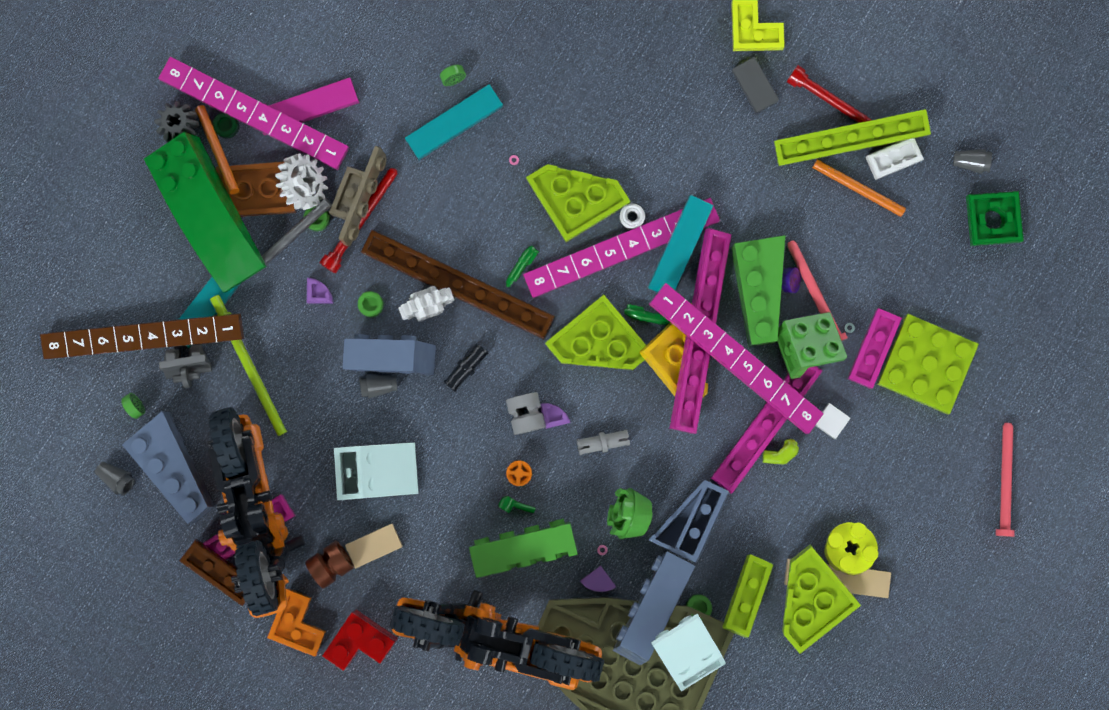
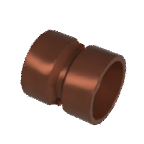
[305,541,354,589]

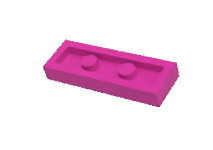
[847,308,902,389]

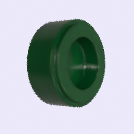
[212,112,240,139]

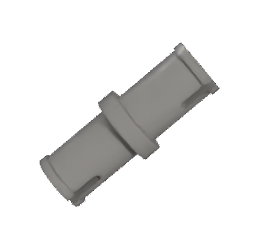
[576,429,630,455]

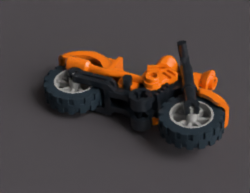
[207,407,305,618]
[389,590,605,690]

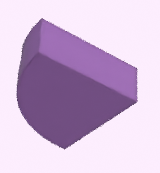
[307,278,333,304]
[540,403,570,429]
[580,565,616,592]

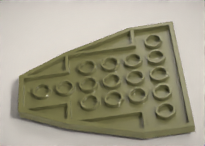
[537,597,734,710]

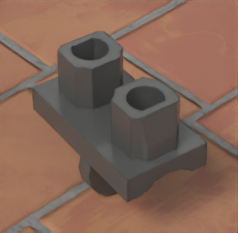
[159,345,212,389]

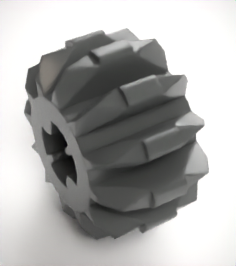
[154,101,199,142]

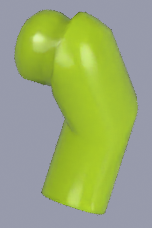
[762,439,799,465]

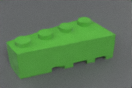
[731,236,785,347]
[469,518,578,578]

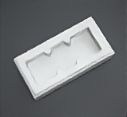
[865,138,924,180]

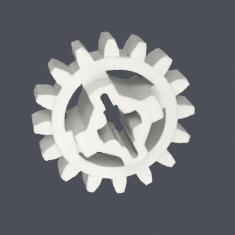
[275,153,328,210]
[398,286,455,322]

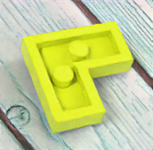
[731,0,784,51]

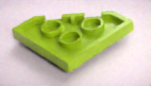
[526,164,631,243]
[545,295,646,370]
[782,545,861,654]

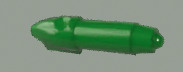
[505,245,539,287]
[624,304,670,325]

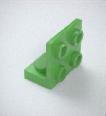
[777,312,847,379]

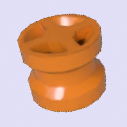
[506,460,532,486]

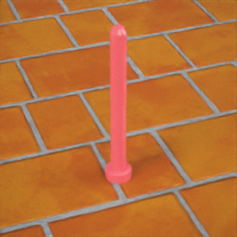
[787,240,848,341]
[996,423,1015,537]

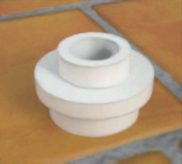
[620,204,645,229]

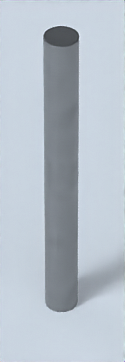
[258,198,332,273]

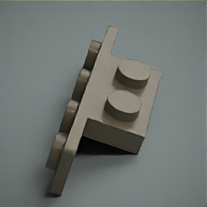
[329,146,387,247]

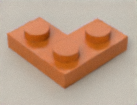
[267,588,326,657]

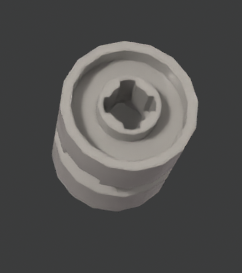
[506,392,546,435]

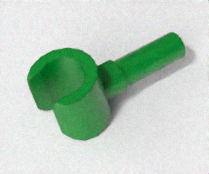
[498,496,536,514]

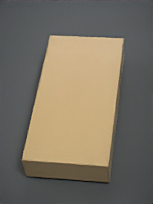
[345,523,403,569]

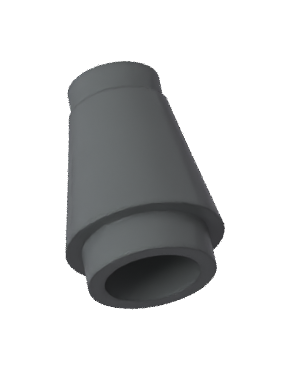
[953,149,992,174]
[359,374,397,399]
[95,462,135,495]

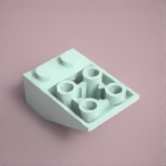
[334,442,419,500]
[651,614,726,691]

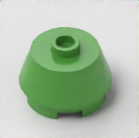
[607,488,653,539]

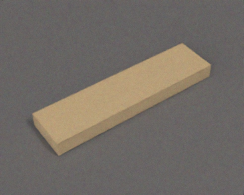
[784,559,891,598]

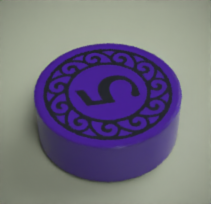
[782,267,801,293]

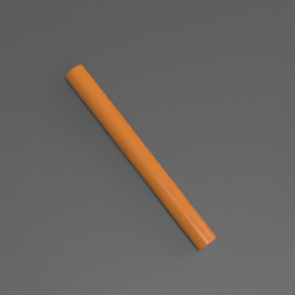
[195,105,239,194]
[812,159,906,217]

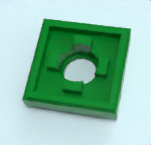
[966,191,1024,246]

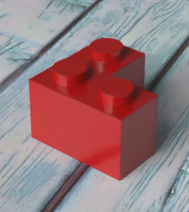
[322,609,398,671]

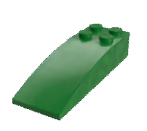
[144,132,266,293]

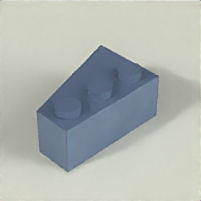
[343,334,436,376]
[649,480,730,563]

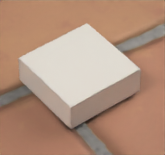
[815,403,850,439]

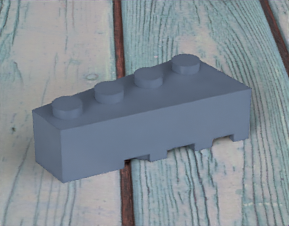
[122,411,215,524]
[612,551,695,665]

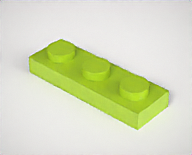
[722,554,773,638]

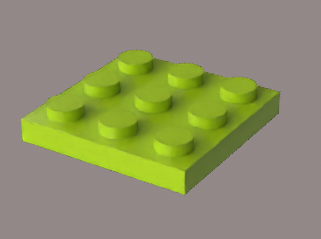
[877,314,979,415]

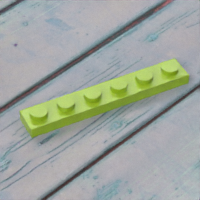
[774,109,931,166]

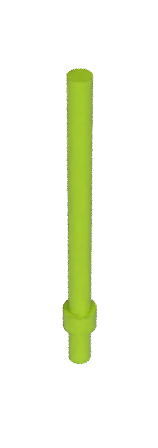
[210,295,287,436]

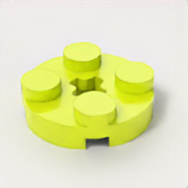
[824,522,878,575]

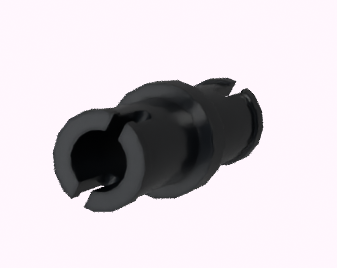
[443,343,489,392]

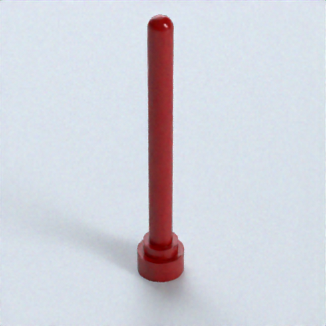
[787,65,872,123]
[319,168,398,274]

